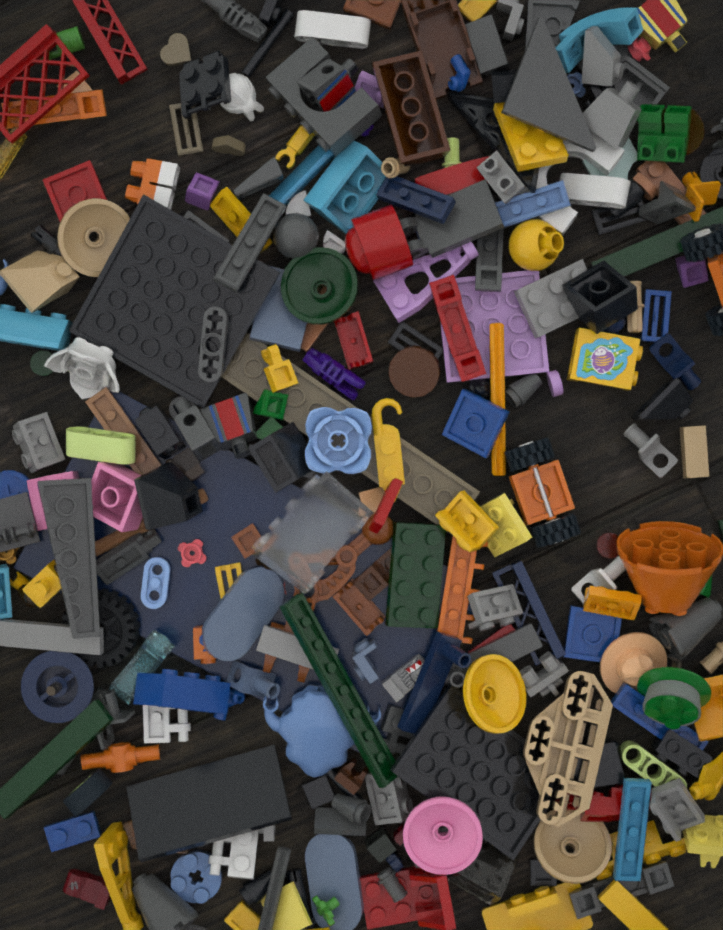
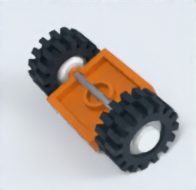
[680,223,723,336]
[504,437,581,548]

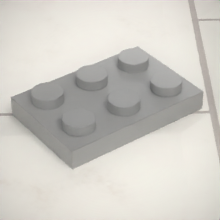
[514,259,587,338]

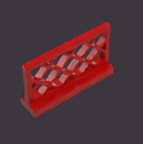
[0,24,90,144]

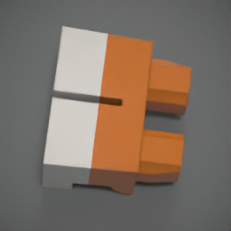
[125,158,180,209]

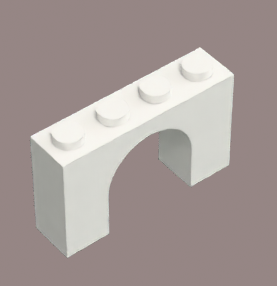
[515,129,625,236]

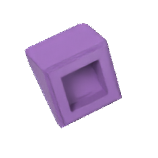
[185,172,220,210]
[675,255,708,288]

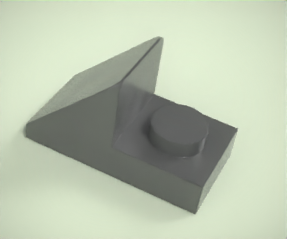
[639,181,695,224]

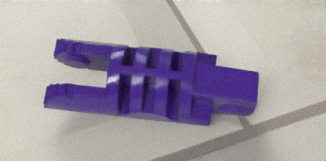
[302,348,366,400]

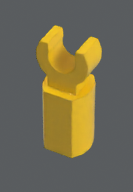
[276,125,315,170]

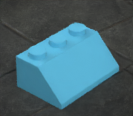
[303,141,386,234]
[0,304,73,351]

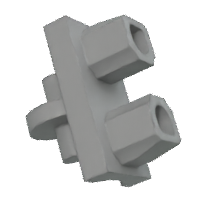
[477,151,526,204]
[519,651,569,697]

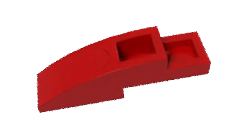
[555,785,652,822]

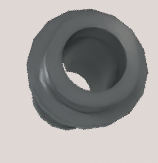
[377,867,408,903]

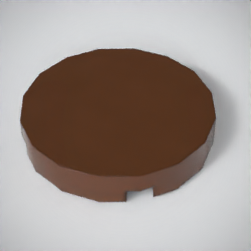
[388,345,441,398]

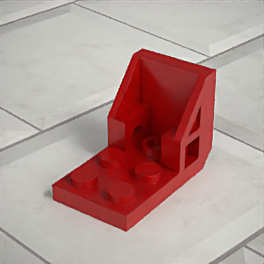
[360,866,456,930]

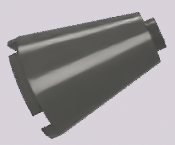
[649,597,723,662]
[132,873,199,930]

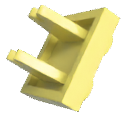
[480,493,532,557]
[682,815,723,868]

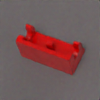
[334,311,373,370]

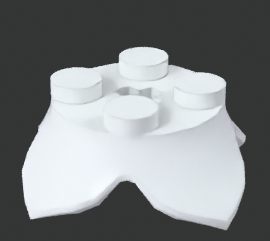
[44,337,120,400]

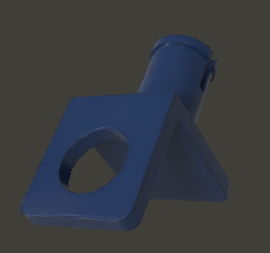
[649,333,701,390]

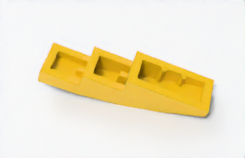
[597,880,669,930]

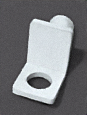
[571,556,626,605]

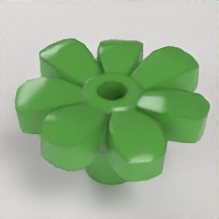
[312,895,340,926]

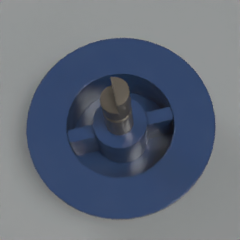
[21,651,94,723]

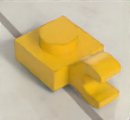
[261,344,298,393]

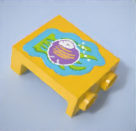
[567,328,643,391]

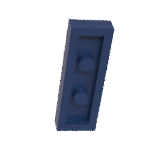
[376,177,456,224]

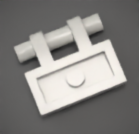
[143,705,191,743]
[208,829,259,880]

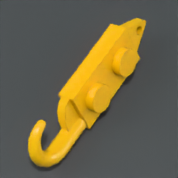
[371,398,405,502]

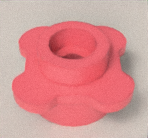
[627,37,651,62]
[178,539,207,567]

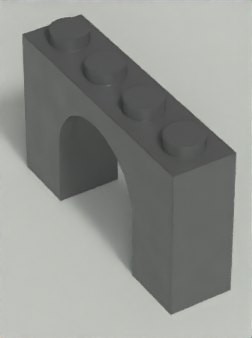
[266,37,382,157]

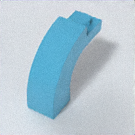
[556,8,644,73]

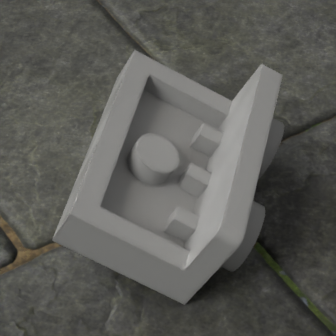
[649,778,705,842]

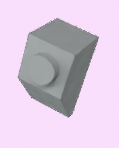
[582,26,624,87]

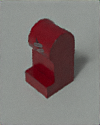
[62,869,111,910]

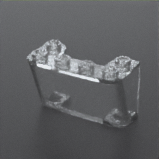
[251,471,374,594]

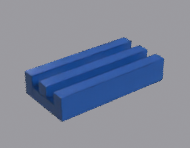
[640,289,672,343]

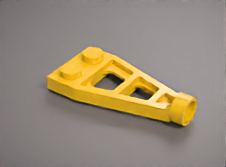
[94,822,144,930]

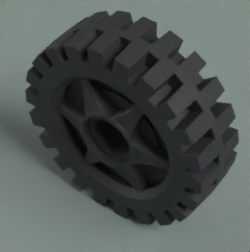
[61,588,140,668]

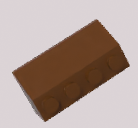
[372,50,450,164]

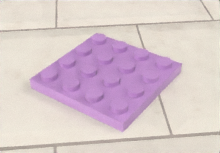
[440,270,549,383]

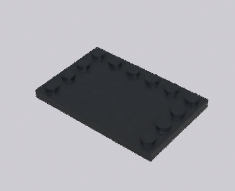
[390,684,562,861]

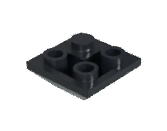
[134,462,203,530]

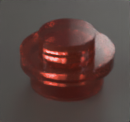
[596,533,619,558]

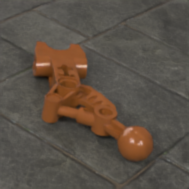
[263,513,394,683]

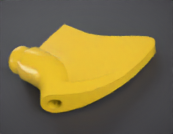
[689,752,723,800]

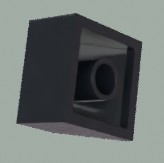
[563,260,638,334]

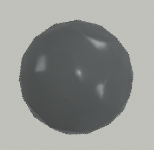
[273,213,319,259]

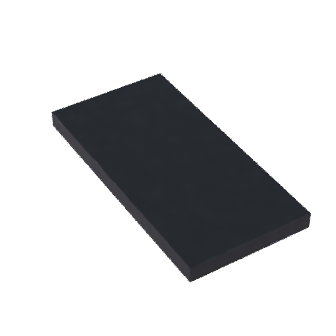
[126,745,292,863]

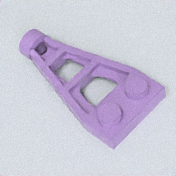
[374,242,479,323]

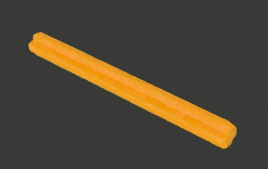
[489,323,506,476]

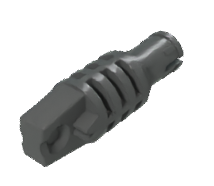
[201,0,267,43]

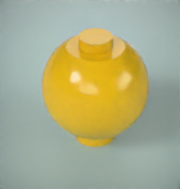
[509,219,564,271]

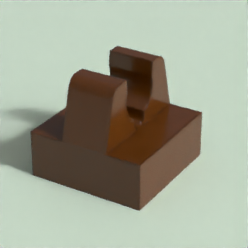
[334,758,368,795]

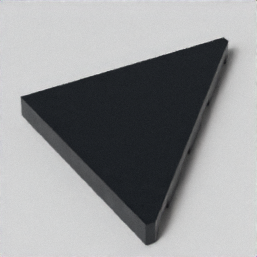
[448,91,539,193]

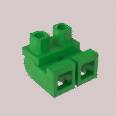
[637,104,692,163]

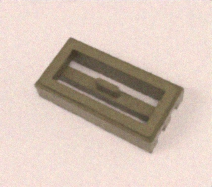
[169,103,204,157]

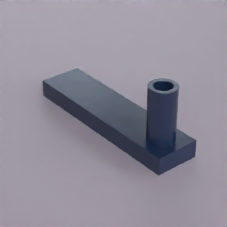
[397,631,471,734]

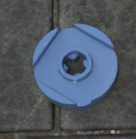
[170,849,223,904]

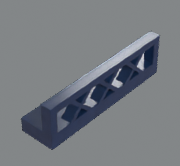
[492,560,566,666]

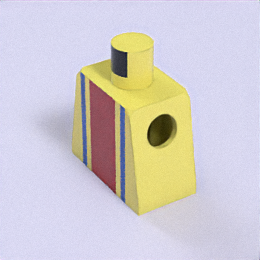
[637,0,687,53]

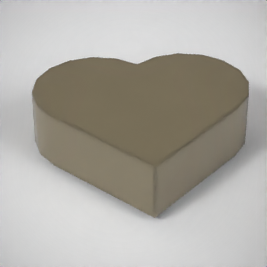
[160,33,192,66]
[211,135,246,156]

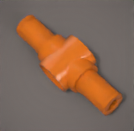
[81,742,160,773]

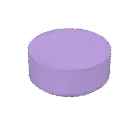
[546,370,564,397]

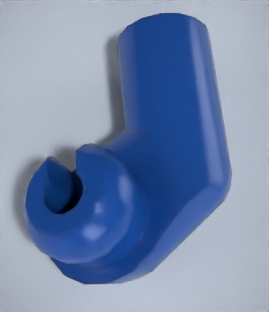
[448,54,471,92]
[214,688,245,720]

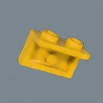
[435,490,500,552]

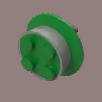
[637,661,711,729]

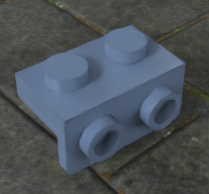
[352,638,379,684]

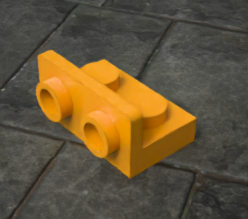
[583,586,642,620]

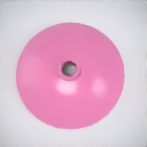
[403,797,483,875]

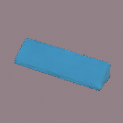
[269,145,335,206]

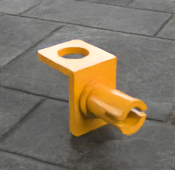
[682,172,721,222]

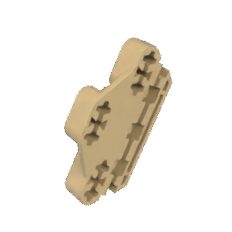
[523,671,613,827]

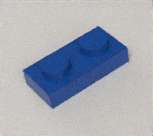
[44,810,102,852]

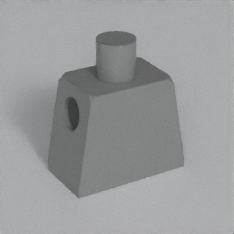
[583,81,641,149]

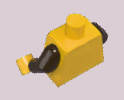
[10,560,61,608]

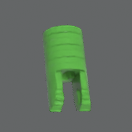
[40,26,85,60]

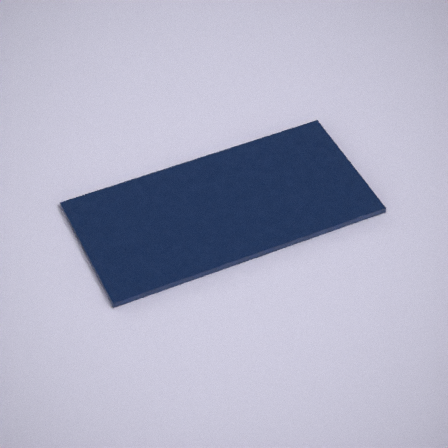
[14,391,447,753]

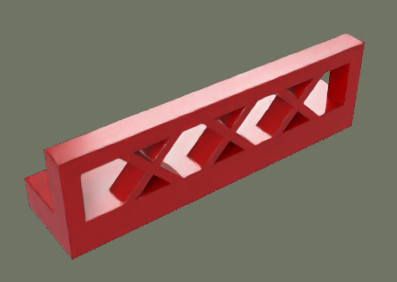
[72,0,148,85]

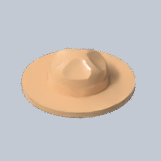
[600,632,667,694]

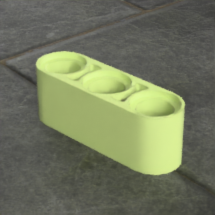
[66,426,136,464]
[619,740,687,788]

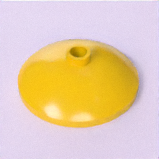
[463,654,526,734]

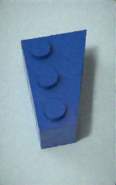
[133,669,230,714]

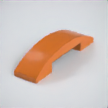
[1,89,107,129]

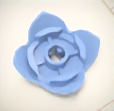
[305,407,372,474]

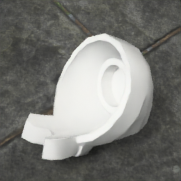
[217,73,264,121]

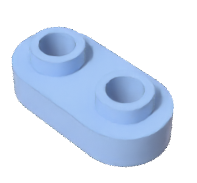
[141,557,171,609]

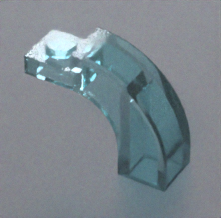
[109,630,175,705]

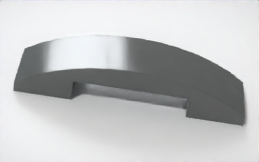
[475,195,504,292]
[569,861,674,919]

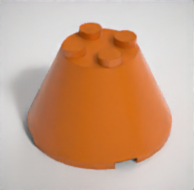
[617,521,723,616]

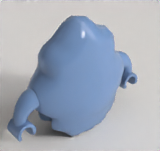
[263,684,381,778]

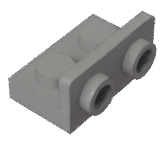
[12,412,65,473]
[467,584,523,631]
[365,772,413,825]

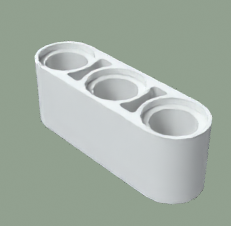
[294,10,371,49]
[560,173,631,209]

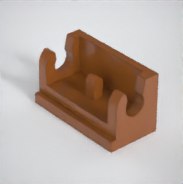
[333,578,386,636]

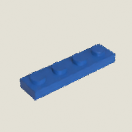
[611,683,709,750]

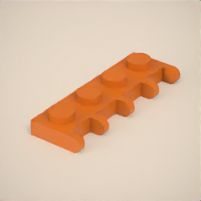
[437,536,488,644]

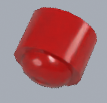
[345,205,414,281]

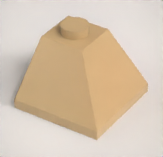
[0,250,80,313]

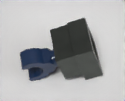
[364,826,405,873]

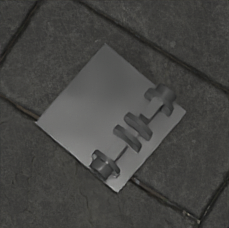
[0,492,40,553]

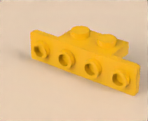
[596,820,687,880]

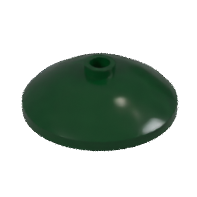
[281,247,358,325]

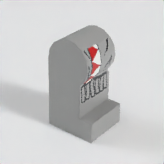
[382,654,425,702]

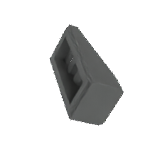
[233,157,284,200]

